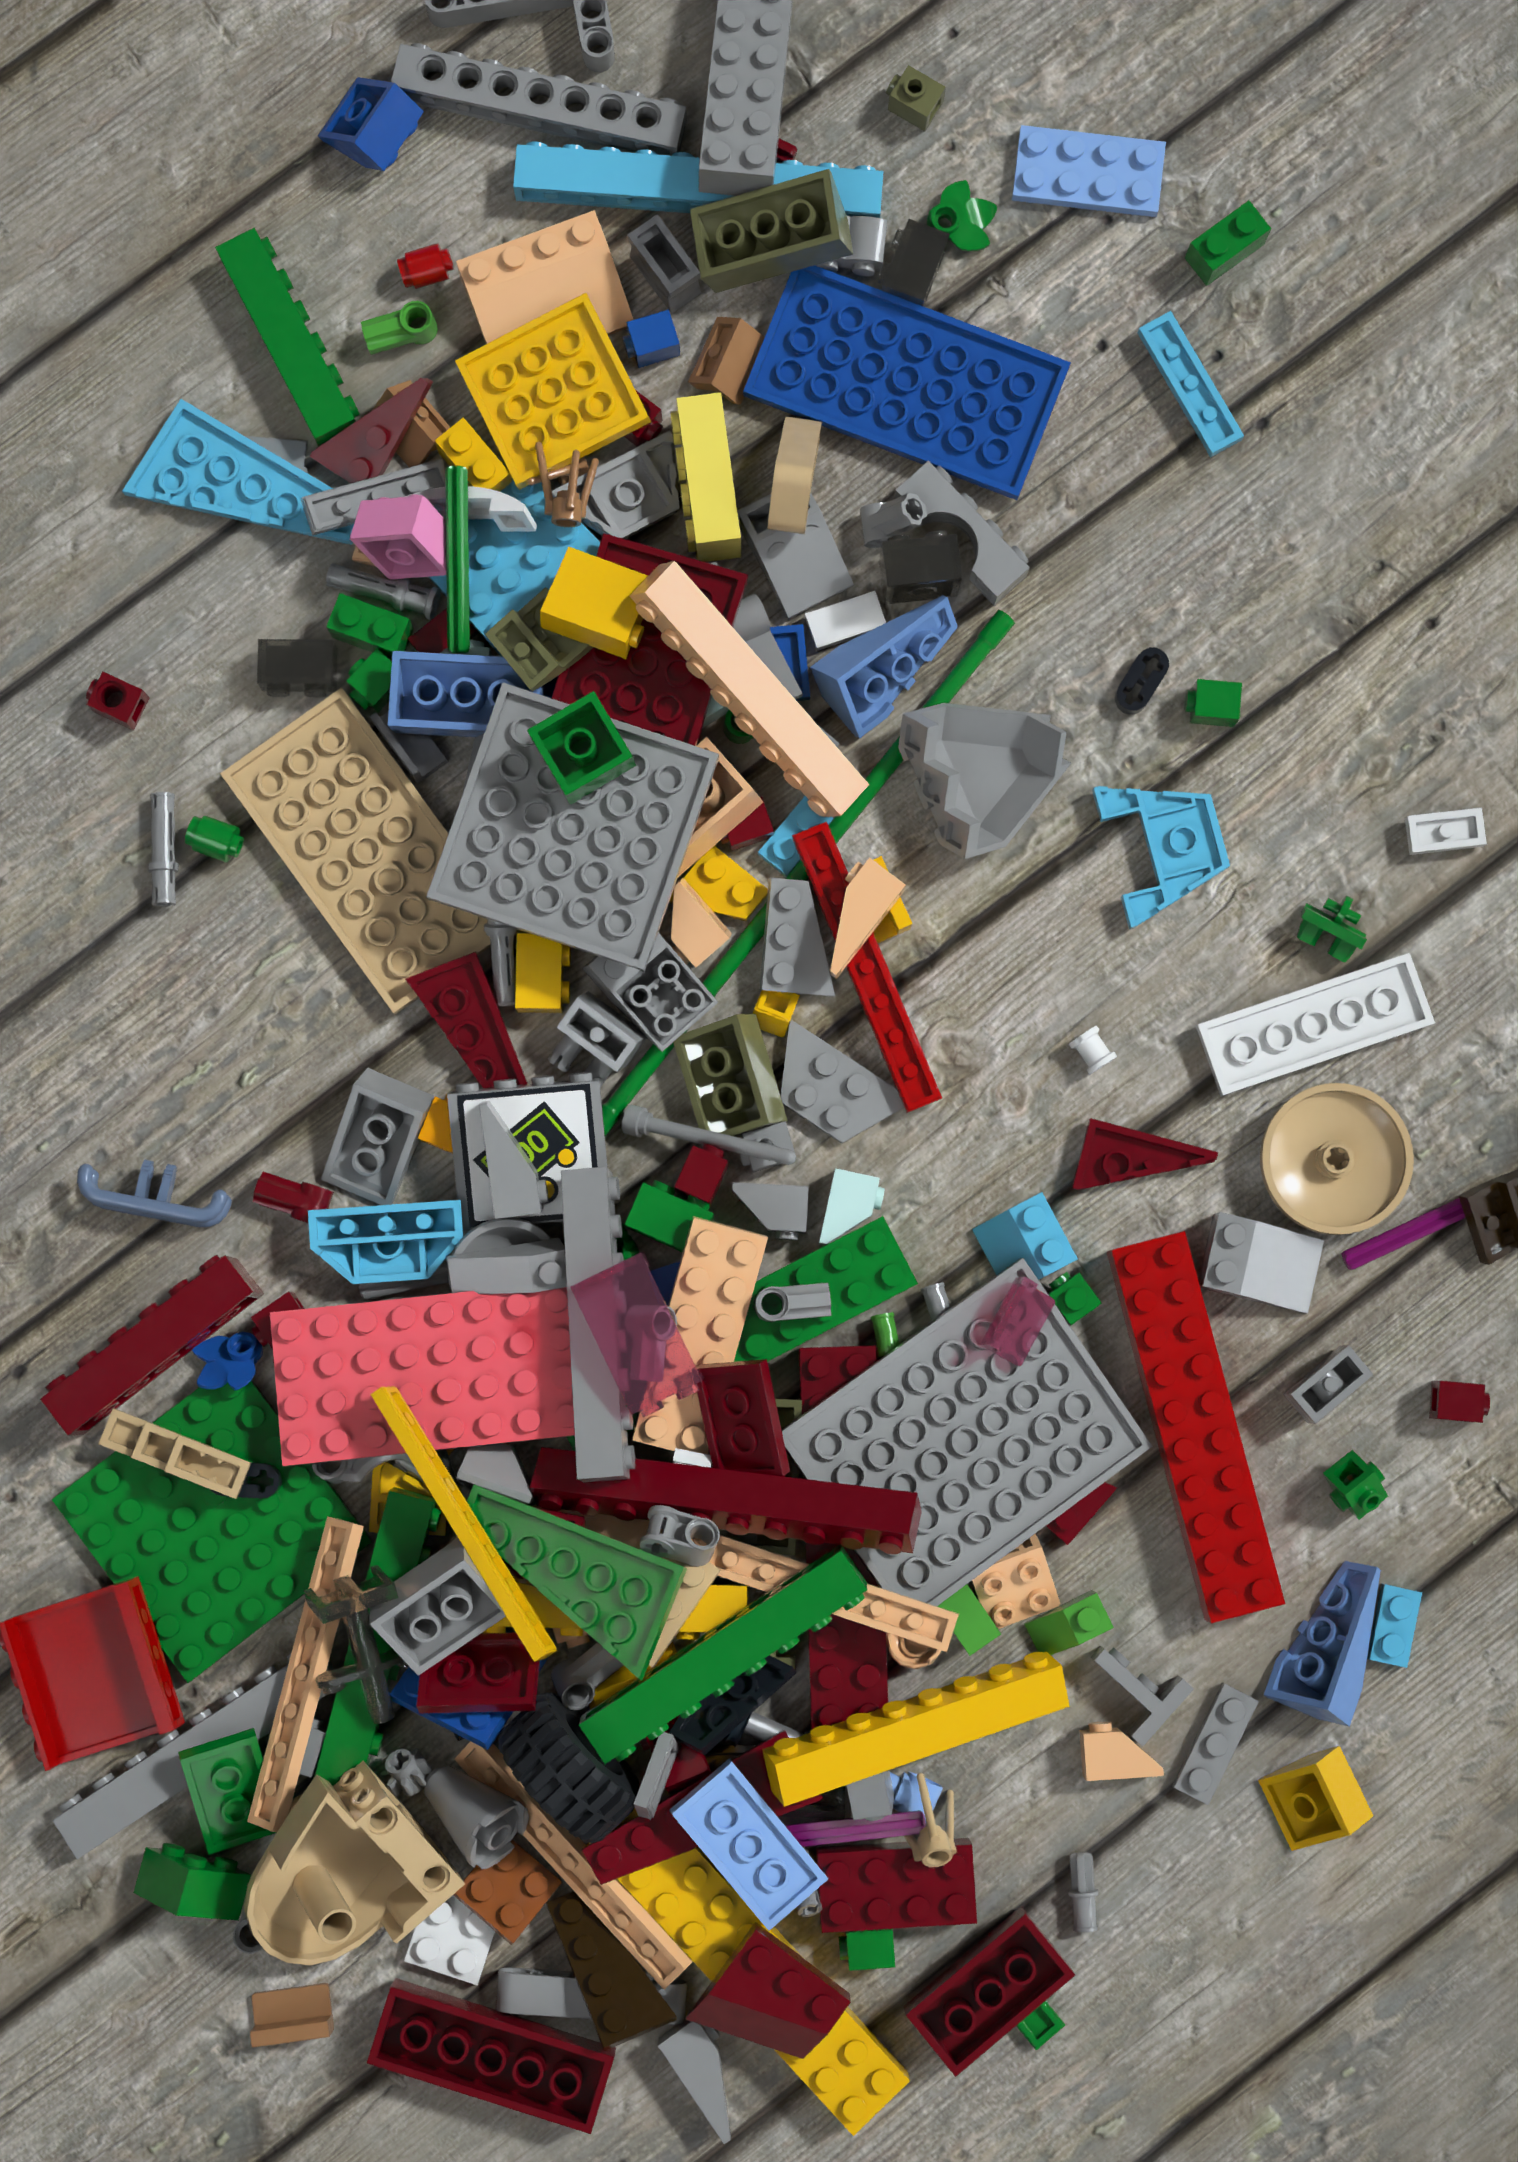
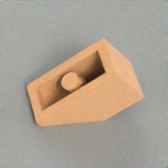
[671,878,732,968]
[1079,1722,1164,1781]

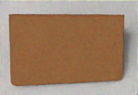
[688,317,765,405]
[371,380,451,468]
[250,1983,334,2048]

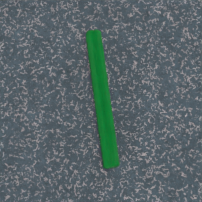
[445,465,470,654]

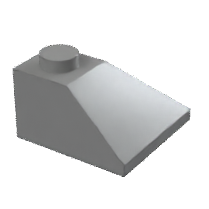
[456,1443,535,1503]

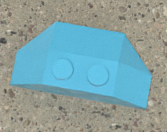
[308,1200,463,1284]

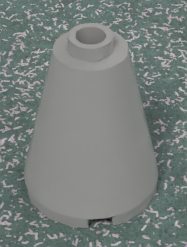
[424,1766,529,1869]

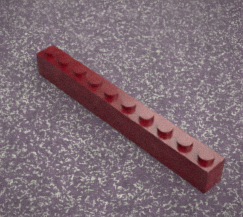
[530,1447,922,1554]

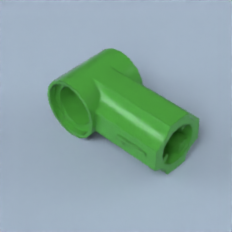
[361,301,438,355]

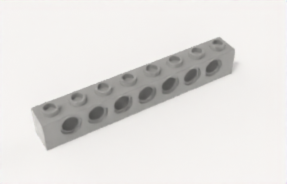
[391,43,687,156]

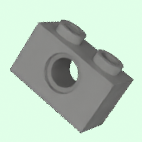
[1283,1345,1374,1424]

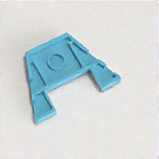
[1092,786,1230,929]

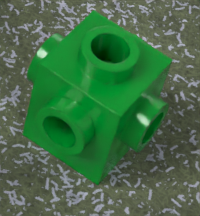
[1323,1450,1389,1520]

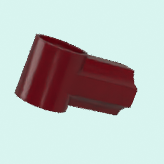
[252,1171,334,1223]

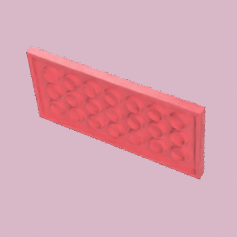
[270,1287,575,1466]

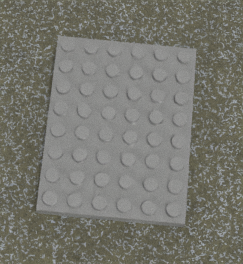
[782,1258,1153,1606]

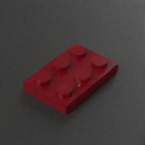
[692,1359,790,1476]
[416,1633,540,1713]

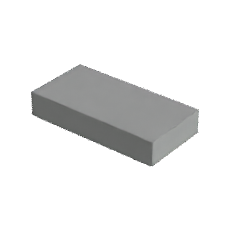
[634,1732,679,1820]

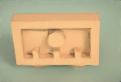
[972,1534,1060,1629]

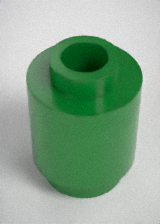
[185,816,244,863]

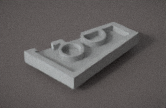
[759,878,835,996]

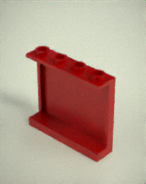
[0,1576,185,1771]

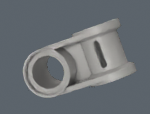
[640,1505,720,1567]

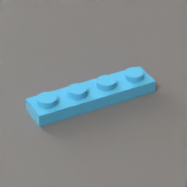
[1137,311,1244,458]

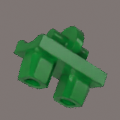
[1297,895,1367,963]

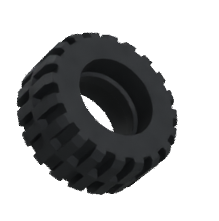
[498,1692,640,1843]

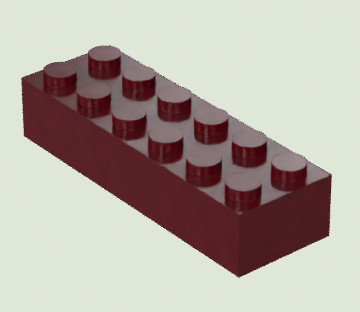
[40,1255,264,1436]
[367,1978,616,2134]

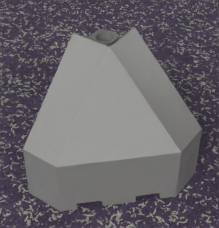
[898,703,1071,859]

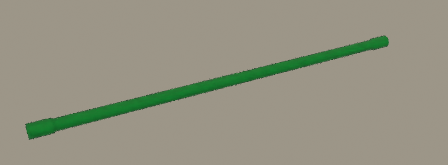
[602,610,1015,1136]

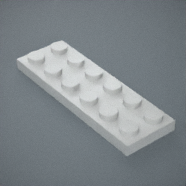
[1196,953,1435,1096]

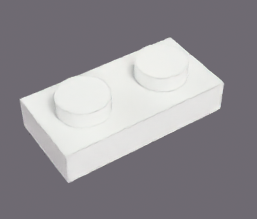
[1405,808,1487,855]

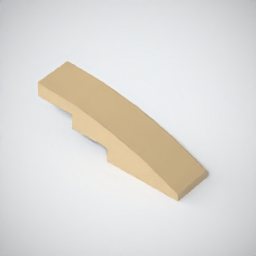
[98,1408,251,1499]

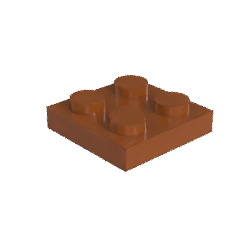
[453,1840,562,1945]

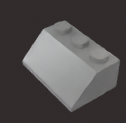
[370,1538,506,1676]

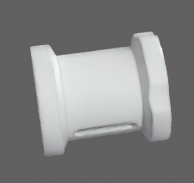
[1069,1025,1117,1075]

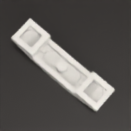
[405,486,537,532]

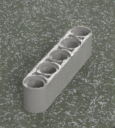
[496,1967,687,2025]

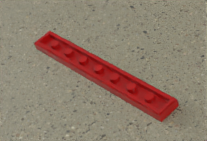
[792,821,942,1113]

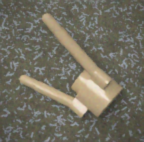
[904,1773,957,1867]

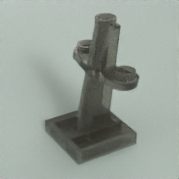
[303,1565,408,1724]

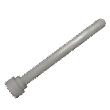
[622,1105,796,1165]

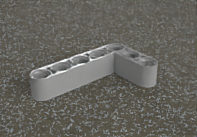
[424,0,615,72]

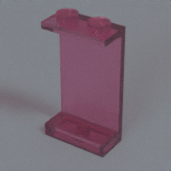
[570,1252,704,1417]

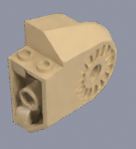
[244,1761,465,1966]

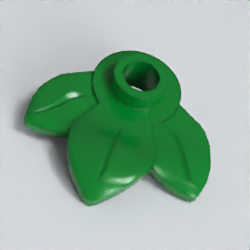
[926,180,997,252]

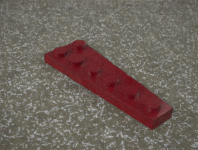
[581,1730,823,1885]

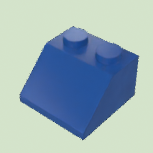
[318,77,424,171]

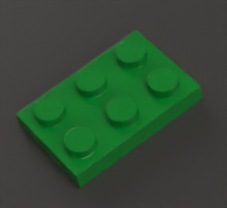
[178,1728,277,1855]

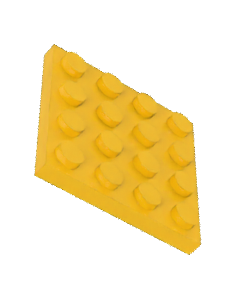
[455,293,651,490]

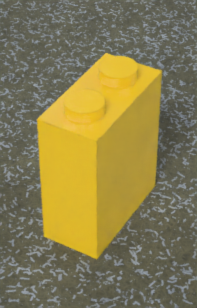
[540,547,648,659]

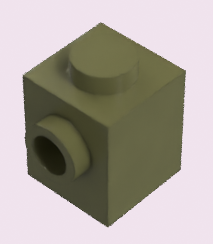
[886,65,946,131]

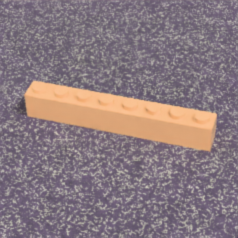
[630,561,869,817]

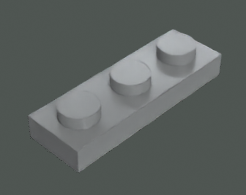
[1172,1682,1259,1805]

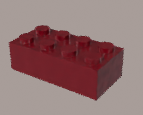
[816,1838,977,1933]
[903,1906,1075,2077]

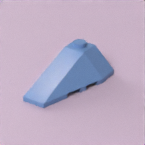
[810,595,958,739]

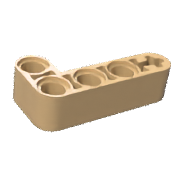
[767,416,822,534]

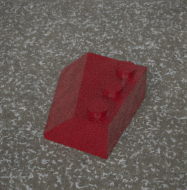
[685,1922,851,2059]

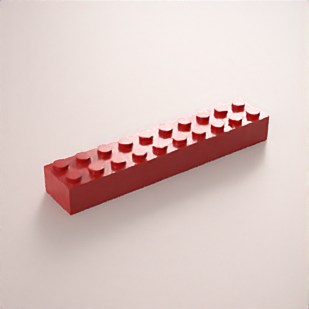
[1106,1231,1285,1623]

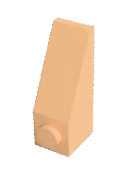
[830,857,906,979]

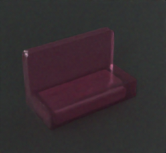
[980,1276,1055,1366]

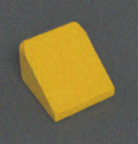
[753,990,800,1037]

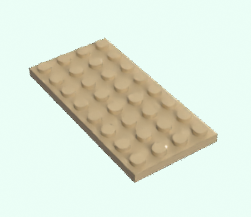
[220,687,491,1015]

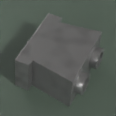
[627,214,701,314]

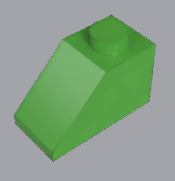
[1024,1590,1114,1655]

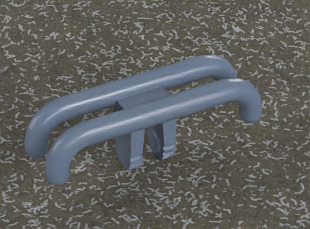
[77,1160,232,1227]

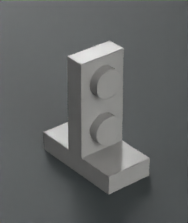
[1091,1646,1194,1747]

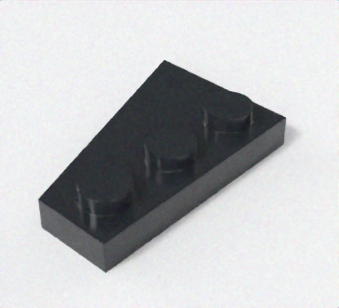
[669,1655,796,1756]

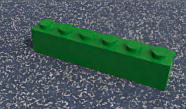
[215,227,360,447]

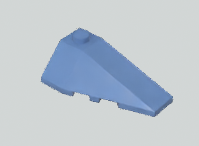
[1264,1561,1381,1727]

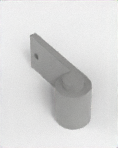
[733,593,803,699]

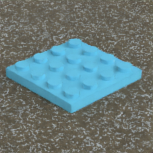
[429,478,600,657]

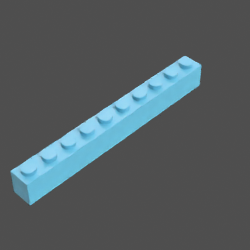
[513,141,884,218]

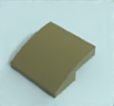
[485,587,594,692]

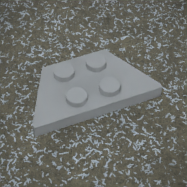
[552,431,680,539]
[781,1020,904,1144]

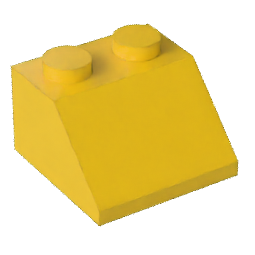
[1258,1745,1373,1851]

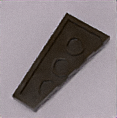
[546,1891,677,2051]

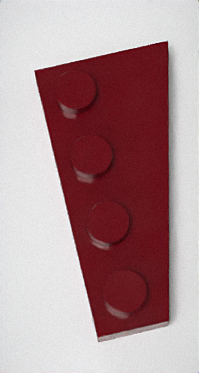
[405,951,528,1088]

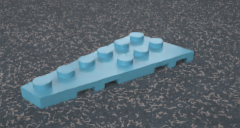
[122,399,354,545]

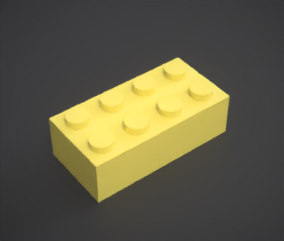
[670,392,741,562]

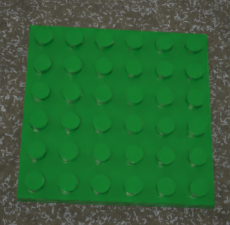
[52,1380,373,1683]

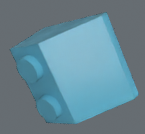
[972,1192,1078,1280]

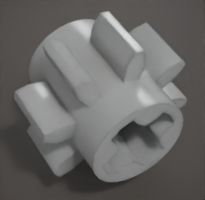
[380,1748,432,1796]

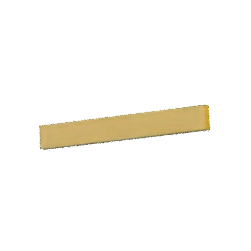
[370,1386,557,1662]

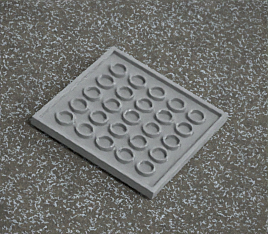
[426,683,719,972]

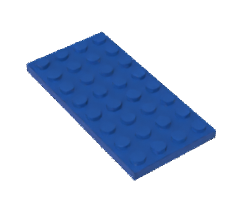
[743,265,1071,500]

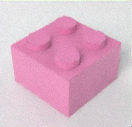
[350,494,446,580]

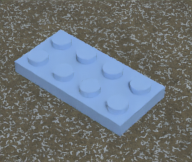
[1012,125,1166,217]
[669,1759,828,1931]

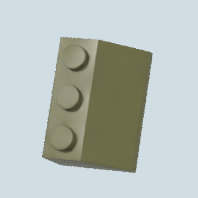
[673,1014,788,1137]

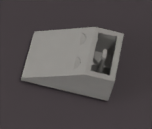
[737,493,854,619]
[582,932,718,1052]

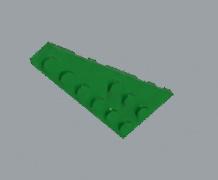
[467,1484,687,1680]

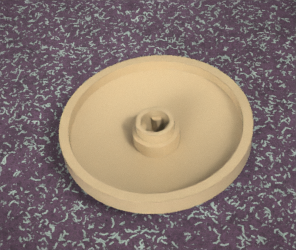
[1260,1083,1414,1235]

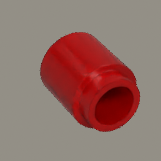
[397,243,454,289]

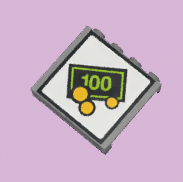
[447,1072,608,1230]

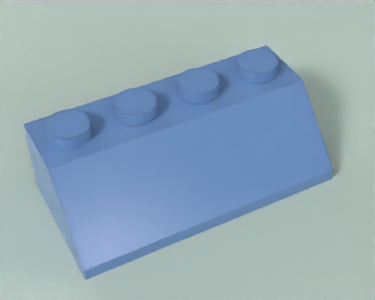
[388,651,545,737]

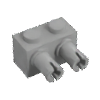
[547,991,647,1088]

